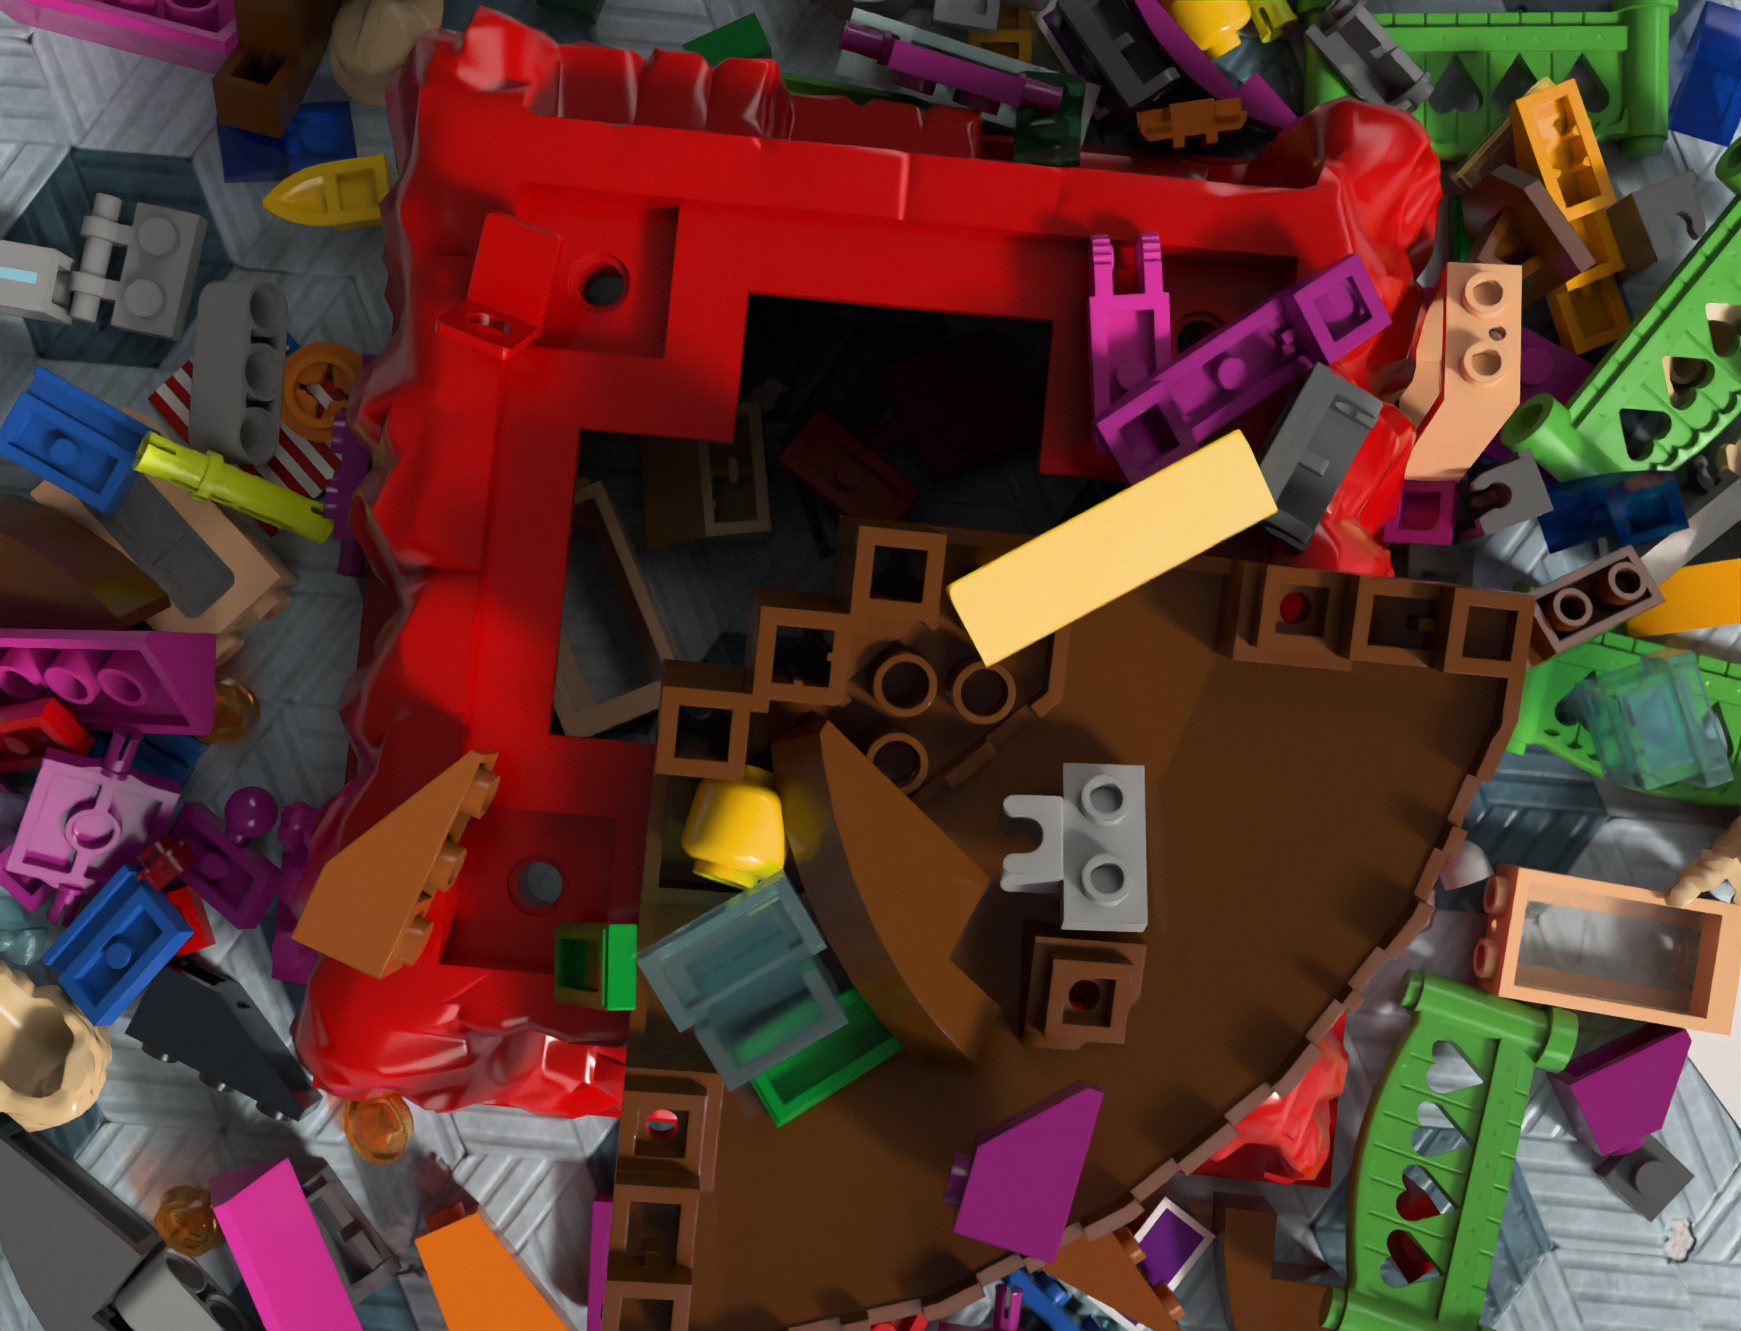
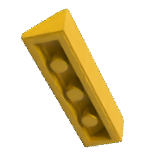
[945,429,1278,668]

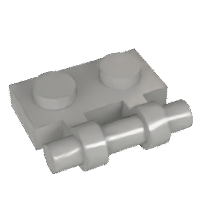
[68,193,208,343]

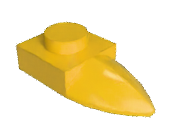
[262,154,394,232]

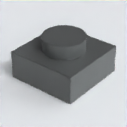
[1595,1134,1695,1222]

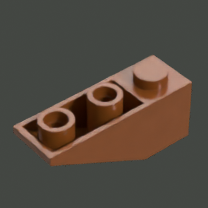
[291,748,500,979]
[1041,1225,1186,1331]

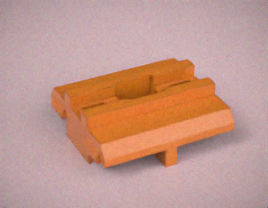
[1135,97,1247,152]

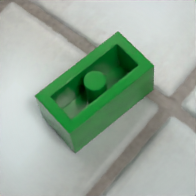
[682,12,772,66]

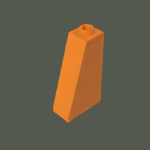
[414,1201,579,1331]

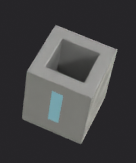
[0,240,80,325]

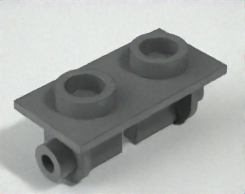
[1303,0,1435,111]
[300,1164,402,1308]

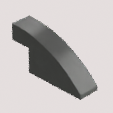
[0,1120,166,1331]

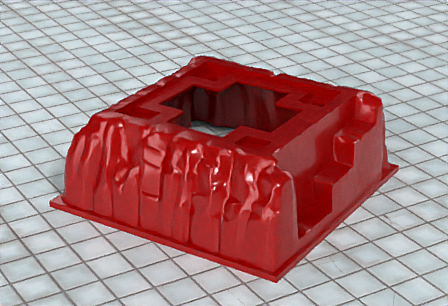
[289,5,1443,1188]

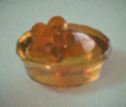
[194,674,261,745]
[342,1093,414,1166]
[154,1184,227,1257]

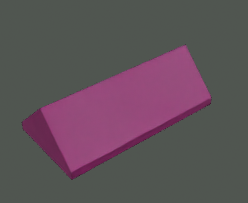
[0,0,239,75]
[0,628,216,736]
[208,1157,363,1331]

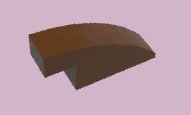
[212,0,343,139]
[0,491,172,631]
[770,719,1001,1064]
[1212,1191,1346,1331]

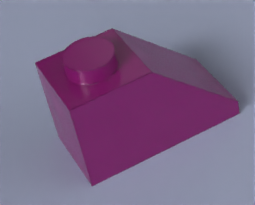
[1546,1022,1692,1156]
[941,1079,1104,1265]

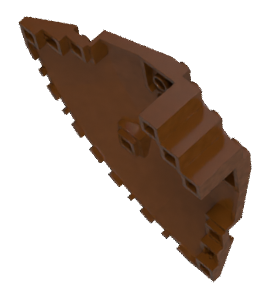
[601,515,1537,1331]

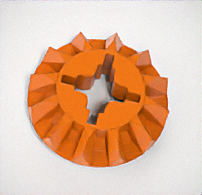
[280,341,363,443]

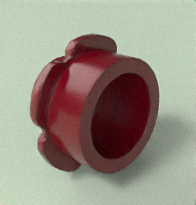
[135,833,199,892]

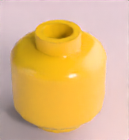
[1158,0,1251,61]
[681,764,791,891]

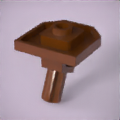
[1461,163,1597,310]

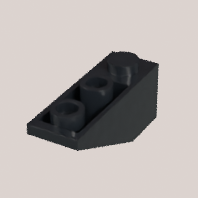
[125,955,323,1122]

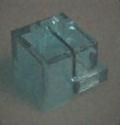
[1574,649,1734,791]
[637,869,849,1092]

